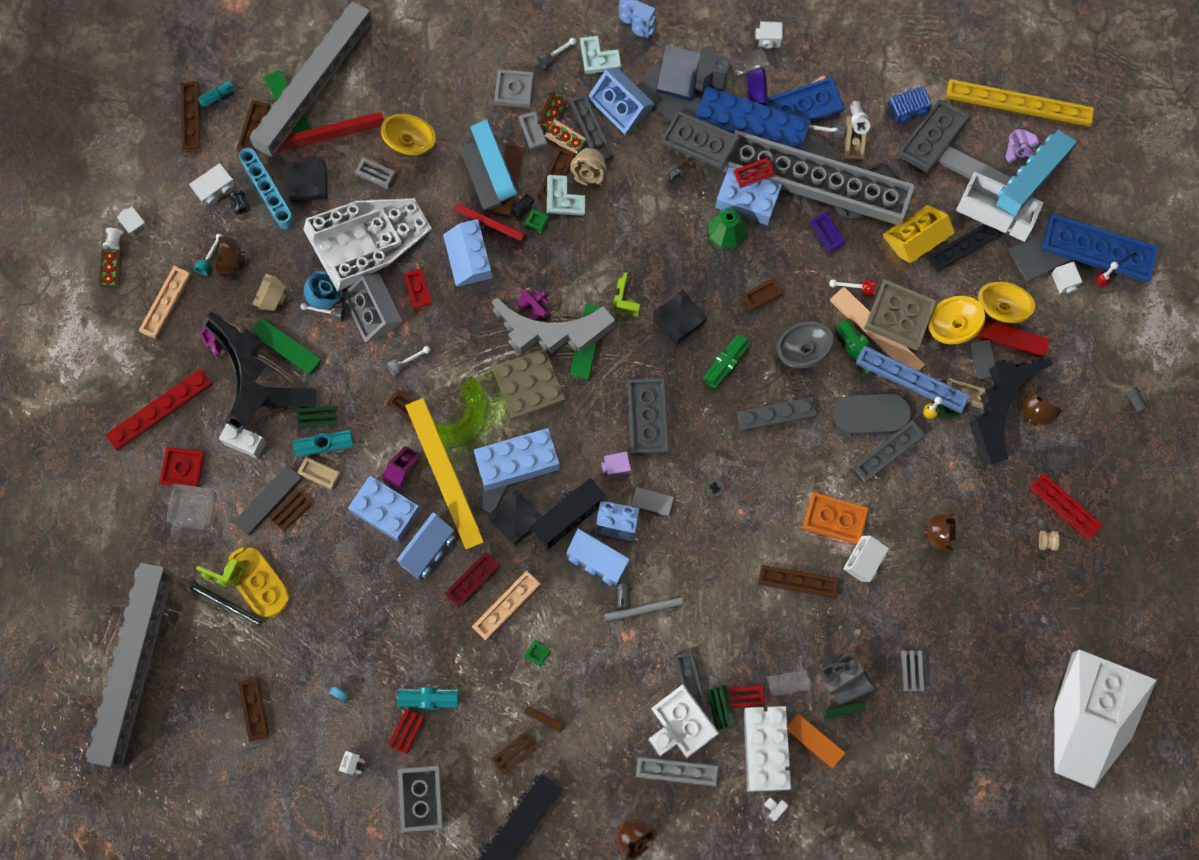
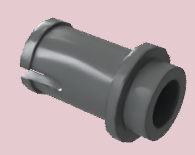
[1126,387,1148,413]
[616,583,632,608]

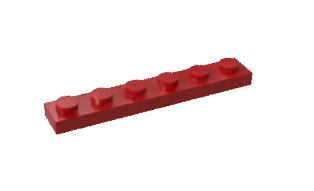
[105,368,213,451]

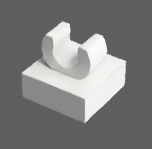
[339,751,365,775]
[764,798,788,822]

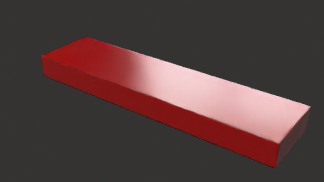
[455,203,528,241]
[975,319,1050,358]
[1029,472,1103,540]

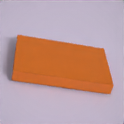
[802,492,869,545]

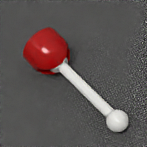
[1095,262,1119,287]
[829,280,876,295]

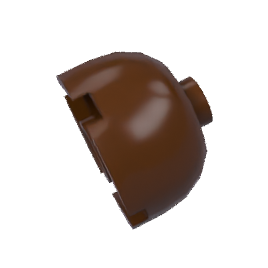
[216,236,245,274]
[1022,391,1062,426]
[924,512,956,551]
[616,819,657,860]

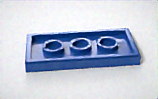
[765,76,845,122]

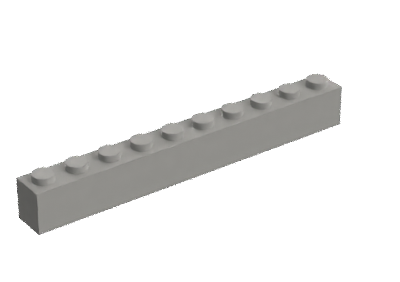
[250,2,373,156]

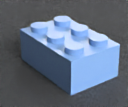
[715,167,782,226]
[348,476,421,543]

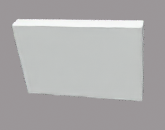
[651,684,720,758]

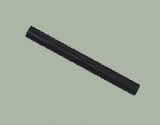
[191,583,262,626]

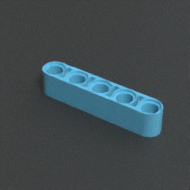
[470,119,518,202]
[239,148,294,229]

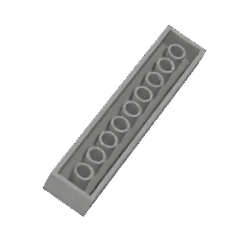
[723,130,914,226]
[86,563,173,769]

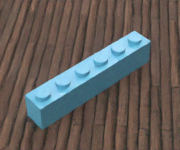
[996,129,1077,217]

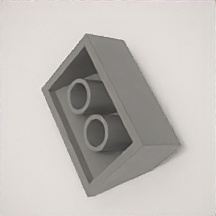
[342,273,403,343]

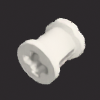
[102,228,123,250]

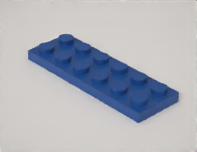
[695,86,811,150]
[1041,213,1158,283]

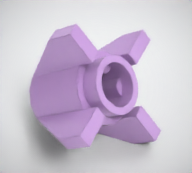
[1006,129,1040,163]

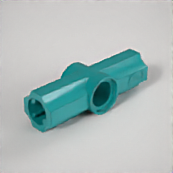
[293,430,354,457]
[397,687,459,709]

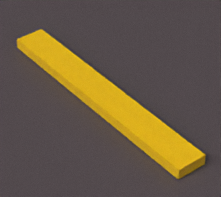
[946,79,1094,127]
[405,398,484,549]

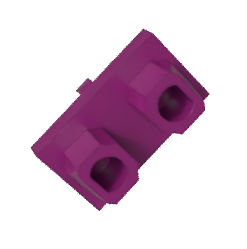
[517,289,552,321]

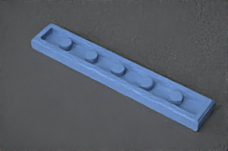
[855,345,970,413]

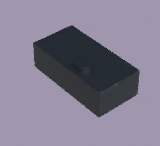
[529,477,606,552]

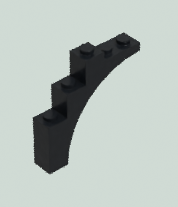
[201,311,270,433]
[969,357,1053,467]

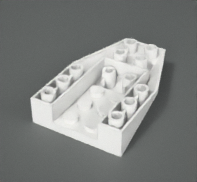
[304,198,432,292]
[1054,650,1156,788]

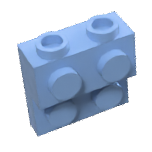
[619,0,657,38]
[595,501,640,542]

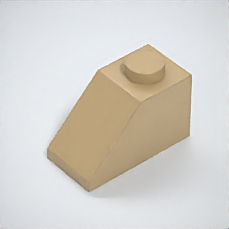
[845,116,867,160]

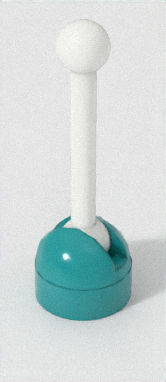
[194,233,223,275]

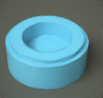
[328,687,349,704]

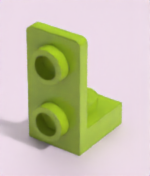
[613,272,640,317]
[196,558,246,587]

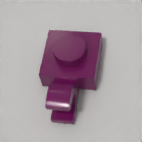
[199,327,226,357]

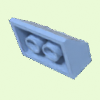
[587,67,655,134]
[443,219,492,287]
[397,513,455,580]
[566,529,629,586]

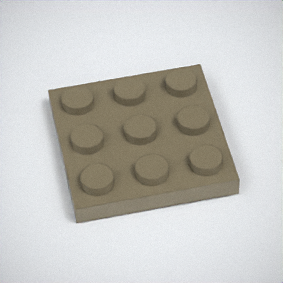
[864,279,936,351]
[492,349,565,420]

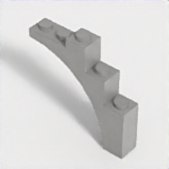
[492,298,617,354]

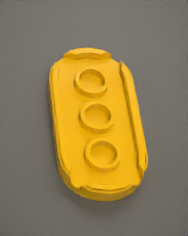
[227,547,289,617]

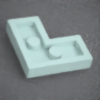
[580,36,621,74]
[547,175,585,216]

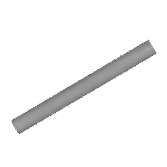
[605,597,683,622]

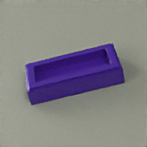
[747,68,768,105]
[810,212,846,253]

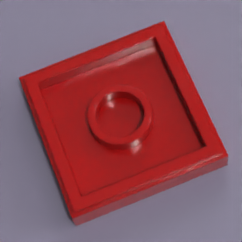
[159,447,206,490]

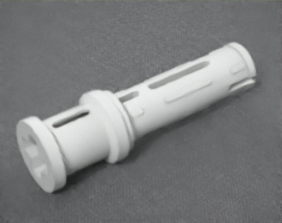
[850,101,870,134]

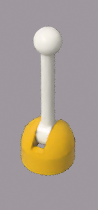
[923,397,943,419]

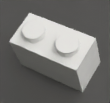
[189,163,236,208]
[219,424,267,459]
[843,536,889,582]

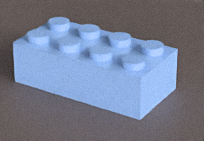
[474,428,559,491]

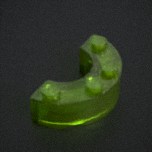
[435,375,488,449]

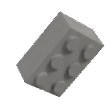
[398,766,445,833]

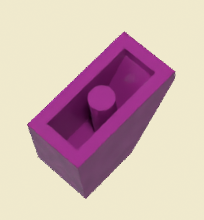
[382,446,422,490]

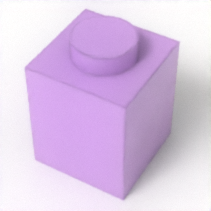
[601,452,631,479]

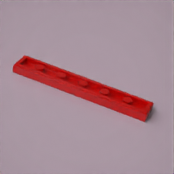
[278,112,384,152]

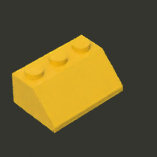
[883,205,955,263]

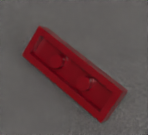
[444,552,500,608]

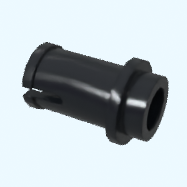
[511,193,535,217]

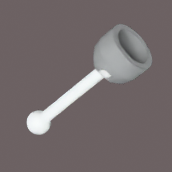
[387,346,431,376]

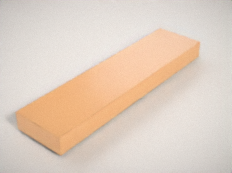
[138,266,192,340]
[472,570,541,641]

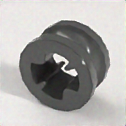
[666,164,685,181]
[706,479,724,498]

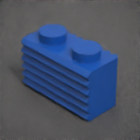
[888,86,932,123]

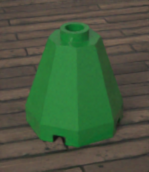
[708,209,747,249]

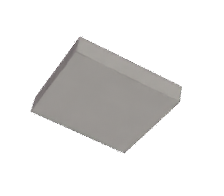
[494,69,534,108]

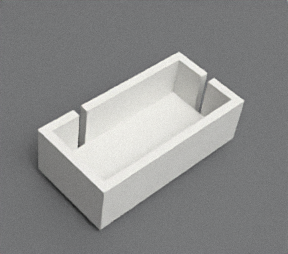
[956,171,1044,242]
[743,707,791,792]

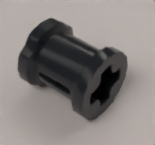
[229,190,250,215]

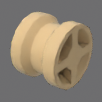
[1039,531,1059,551]

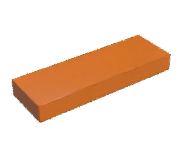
[787,714,845,769]

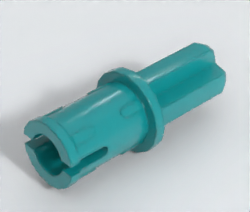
[198,80,235,107]

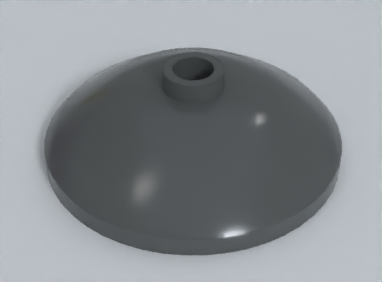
[777,321,834,368]

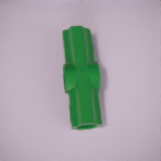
[835,319,872,375]
[703,335,750,388]

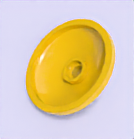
[381,114,436,155]
[978,282,1035,323]
[928,296,986,344]

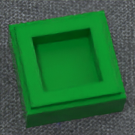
[524,209,549,234]
[524,640,551,668]

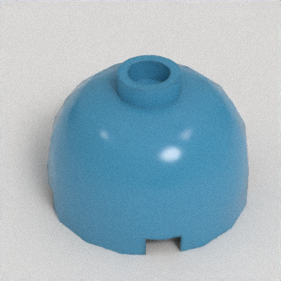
[304,271,343,310]

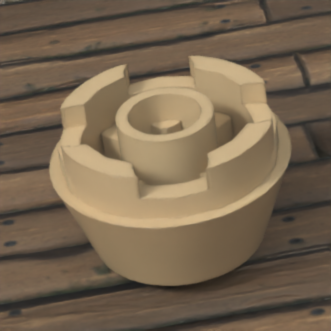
[570,148,606,185]
[252,273,286,311]

